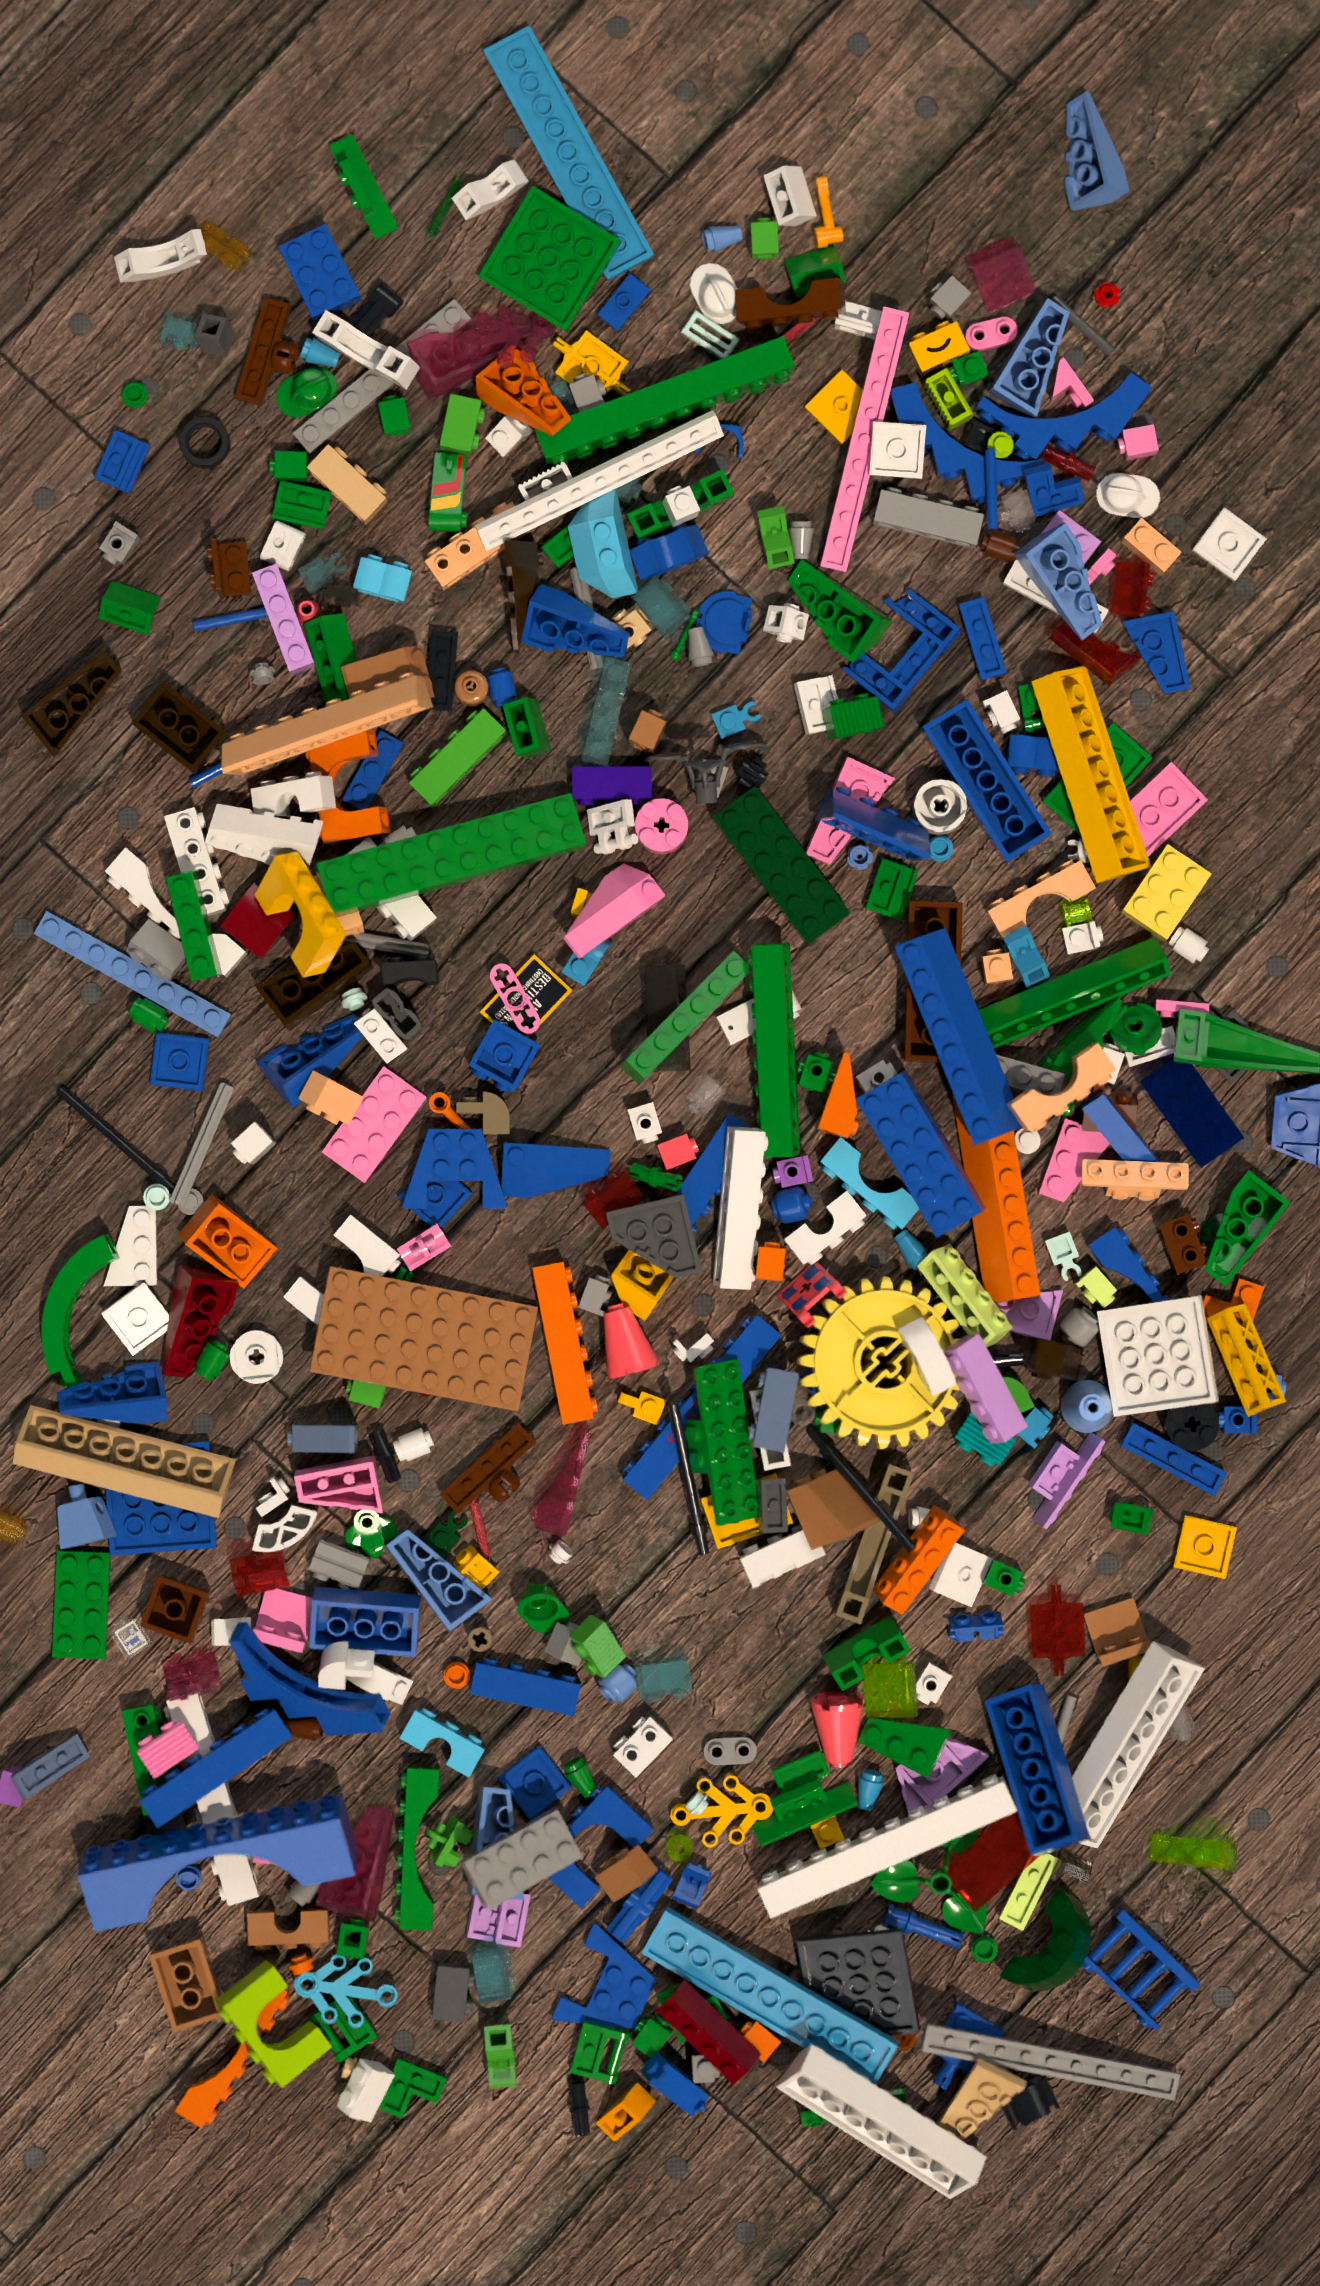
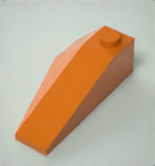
[476,346,571,436]

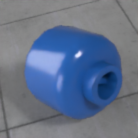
[772,1187,812,1224]

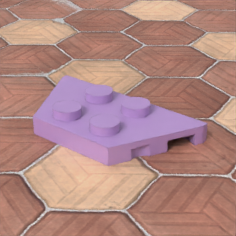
[895,1737,989,1814]

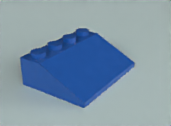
[815,787,931,861]

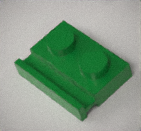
[272,480,332,531]
[865,858,919,921]

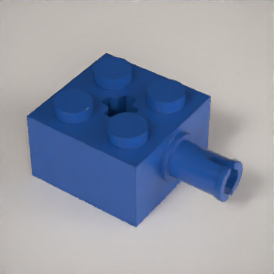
[932,2000,1004,2090]

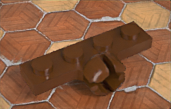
[235,298,299,407]
[440,1423,536,1514]

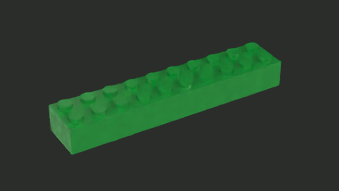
[535,336,795,468]
[314,793,586,917]

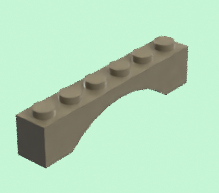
[834,1463,914,1624]

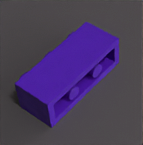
[572,766,652,806]

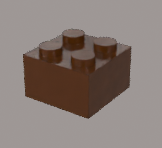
[140,1574,211,1644]

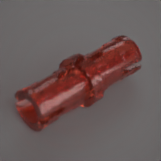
[1042,445,1096,482]

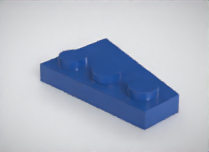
[1122,611,1191,695]

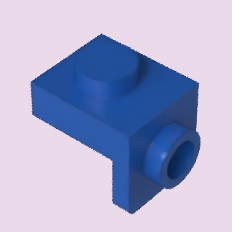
[672,1863,712,1909]

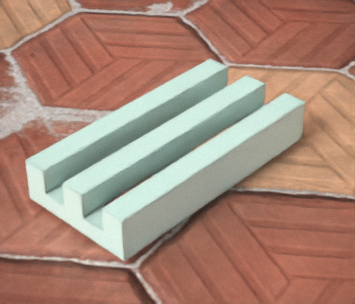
[681,310,739,359]

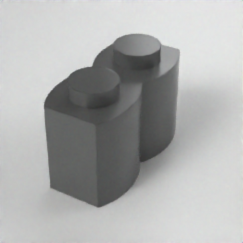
[372,988,423,1041]

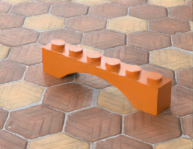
[175,1987,291,2128]

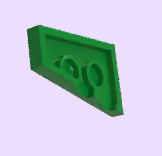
[857,1718,953,1778]

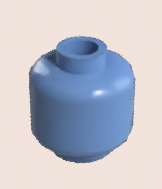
[598,1663,638,1703]

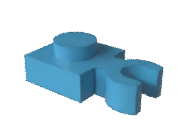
[711,702,761,740]

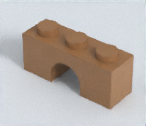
[247,1907,330,1950]

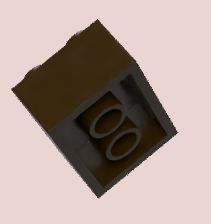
[131,682,229,776]

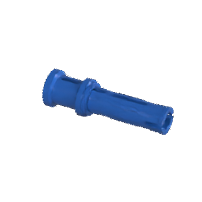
[882,1903,964,1949]

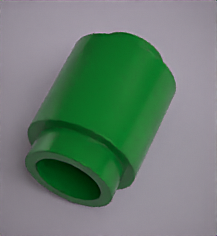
[128,997,169,1034]
[194,1340,230,1381]

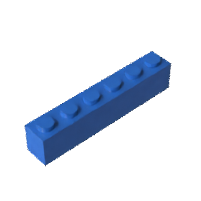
[675,1114,751,1234]
[140,1708,292,1828]

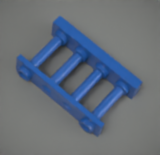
[1082,1907,1201,2031]

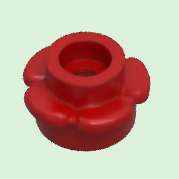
[1094,282,1120,308]

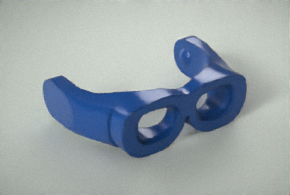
[695,424,744,459]

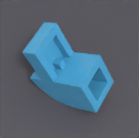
[1003,926,1050,989]
[562,939,613,986]

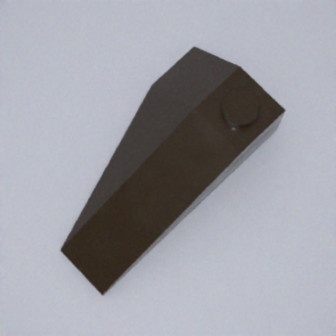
[504,540,544,653]

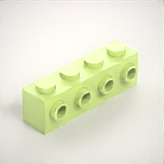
[917,1244,1013,1347]

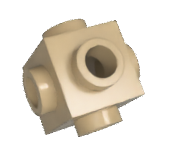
[612,603,653,648]

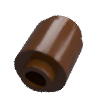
[980,530,1021,562]

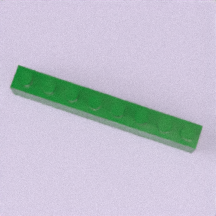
[979,937,1171,1048]
[749,942,800,1158]

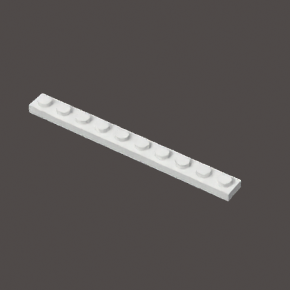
[475,410,724,551]

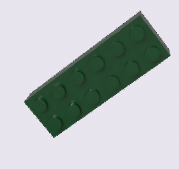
[712,786,850,947]

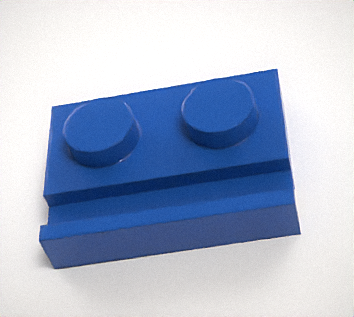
[94,430,151,495]

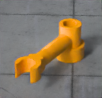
[813,176,843,249]

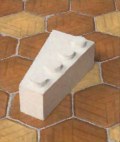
[205,804,323,868]

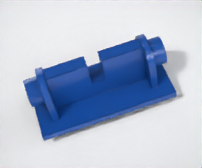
[948,1611,1003,1643]

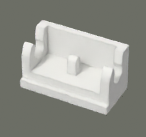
[834,300,882,340]

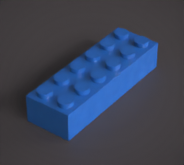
[921,699,1052,864]
[856,1070,986,1238]
[985,1684,1091,1855]

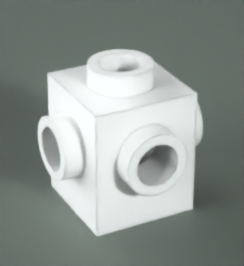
[763,603,809,643]

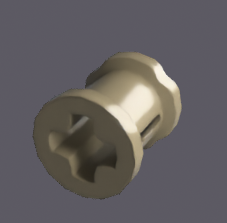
[468,1626,493,1652]

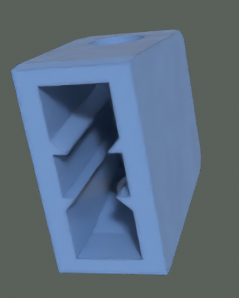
[57,1484,117,1549]

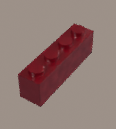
[656,1980,761,2085]

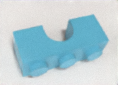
[400,1707,486,1777]

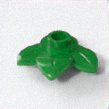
[345,1509,399,1559]

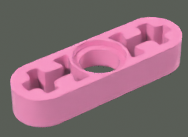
[490,964,540,1034]

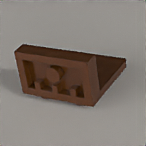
[207,538,252,598]

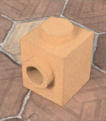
[981,949,1013,985]

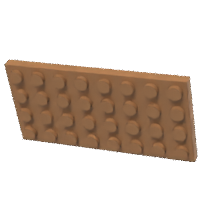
[309,1266,538,1411]

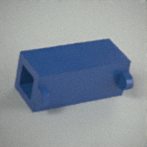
[640,2051,710,2116]

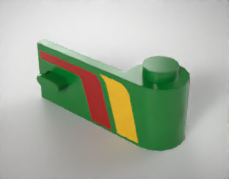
[429,452,467,532]

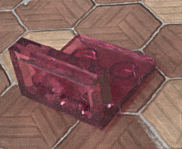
[964,237,1036,313]

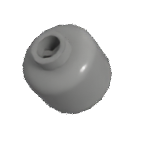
[1060,1307,1099,1347]

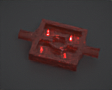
[1030,1585,1086,1676]

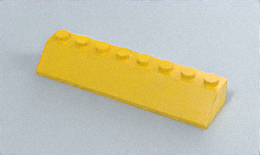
[1032,666,1151,883]

